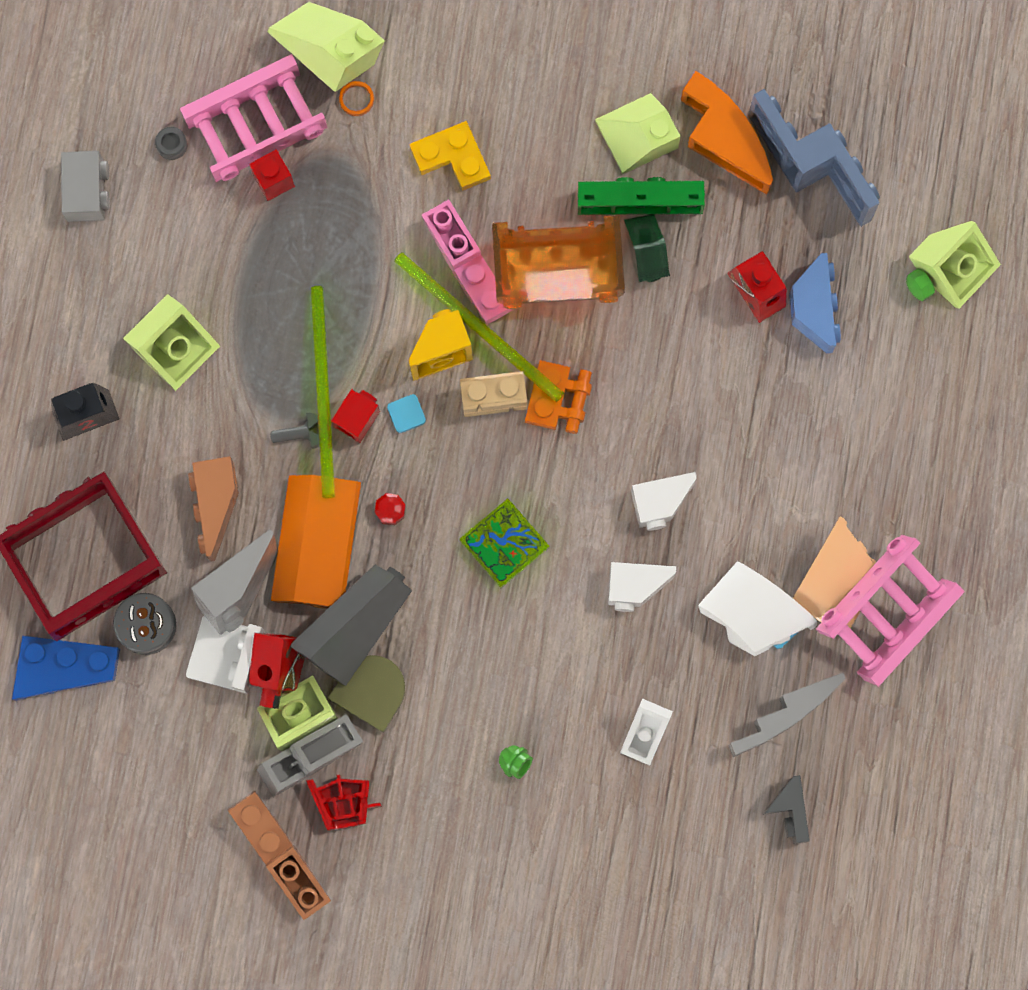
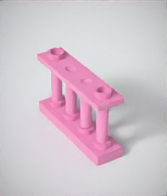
[180,54,327,182]
[816,535,965,687]

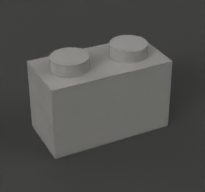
[61,151,110,222]

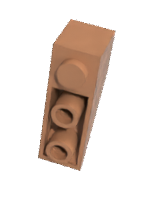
[188,456,239,562]

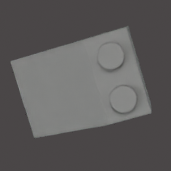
[191,529,277,635]

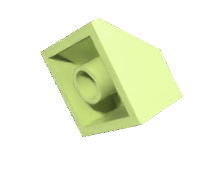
[123,294,220,391]

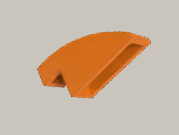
[681,71,773,195]

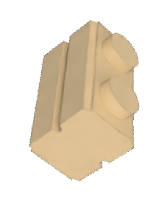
[460,371,527,417]

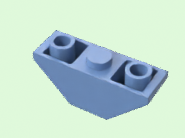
[789,253,841,353]

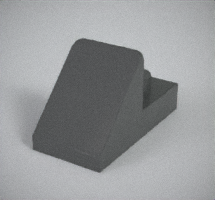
[763,775,810,844]

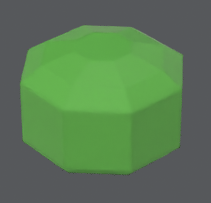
[906,268,935,302]

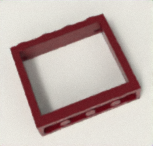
[0,472,167,641]

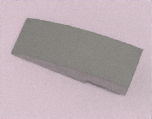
[257,714,363,798]

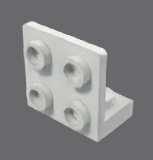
[186,616,266,694]

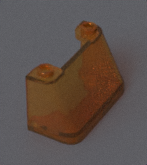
[492,215,625,309]

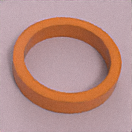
[339,81,374,116]

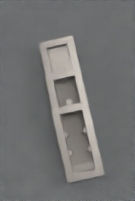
[728,673,846,757]

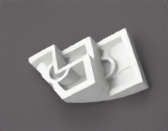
[699,561,817,656]

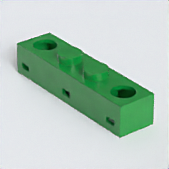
[578,177,705,215]

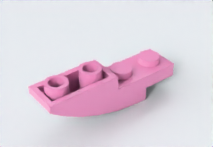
[422,199,514,326]

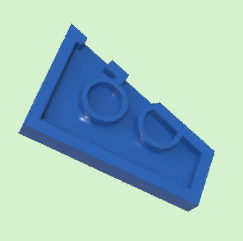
[12,636,120,701]

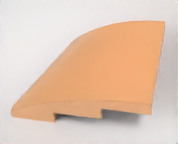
[793,516,876,628]

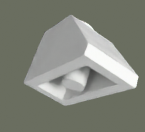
[631,472,697,531]
[608,562,676,612]

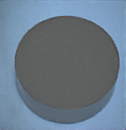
[155,127,188,160]

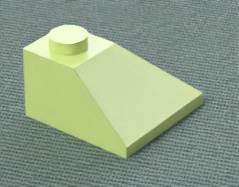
[595,93,681,174]
[909,221,1001,309]

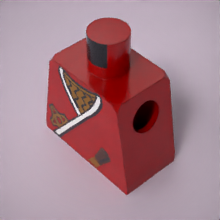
[728,251,787,323]
[249,633,305,709]

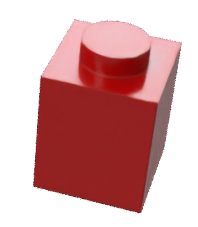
[249,149,295,201]
[331,389,380,443]

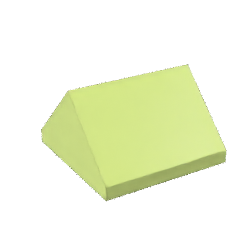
[257,675,338,752]

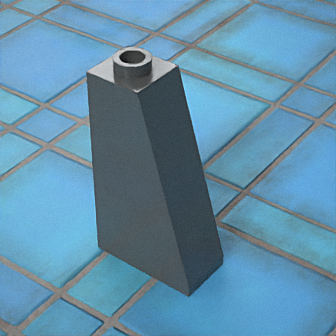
[291,564,412,686]

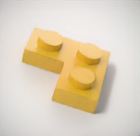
[409,121,491,191]

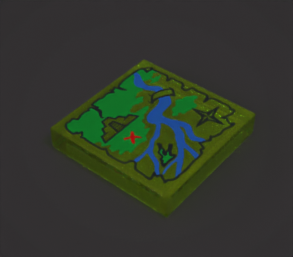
[459,498,550,589]

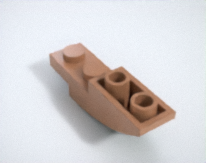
[228,791,331,920]

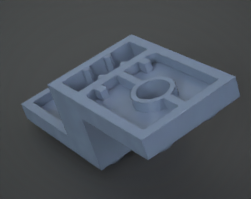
[748,89,880,227]

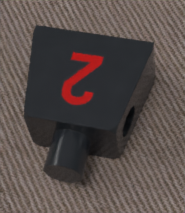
[51,383,120,441]

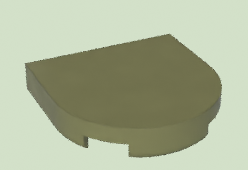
[328,655,405,733]

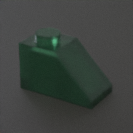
[624,214,670,282]

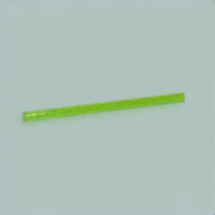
[394,252,564,402]
[311,286,335,498]

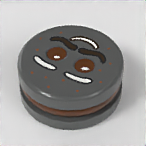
[113,593,176,655]

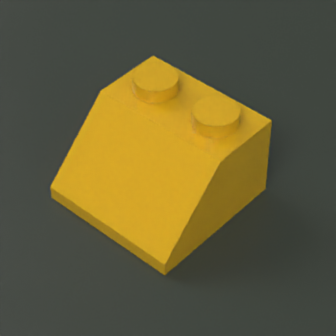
[408,309,473,381]

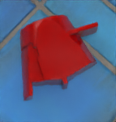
[306,774,382,830]

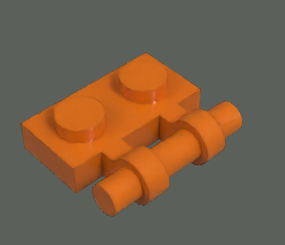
[525,360,592,434]

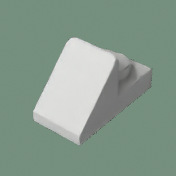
[620,699,673,765]

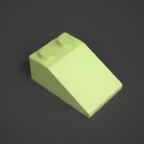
[267,2,385,92]

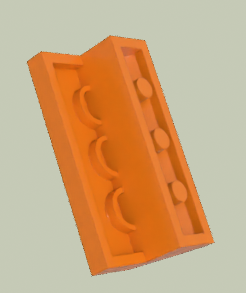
[271,475,361,609]

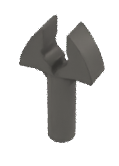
[270,413,332,449]

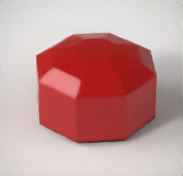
[374,493,406,526]

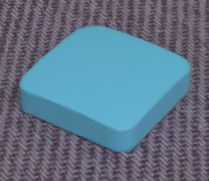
[387,394,426,433]

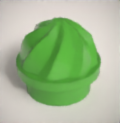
[499,745,533,779]

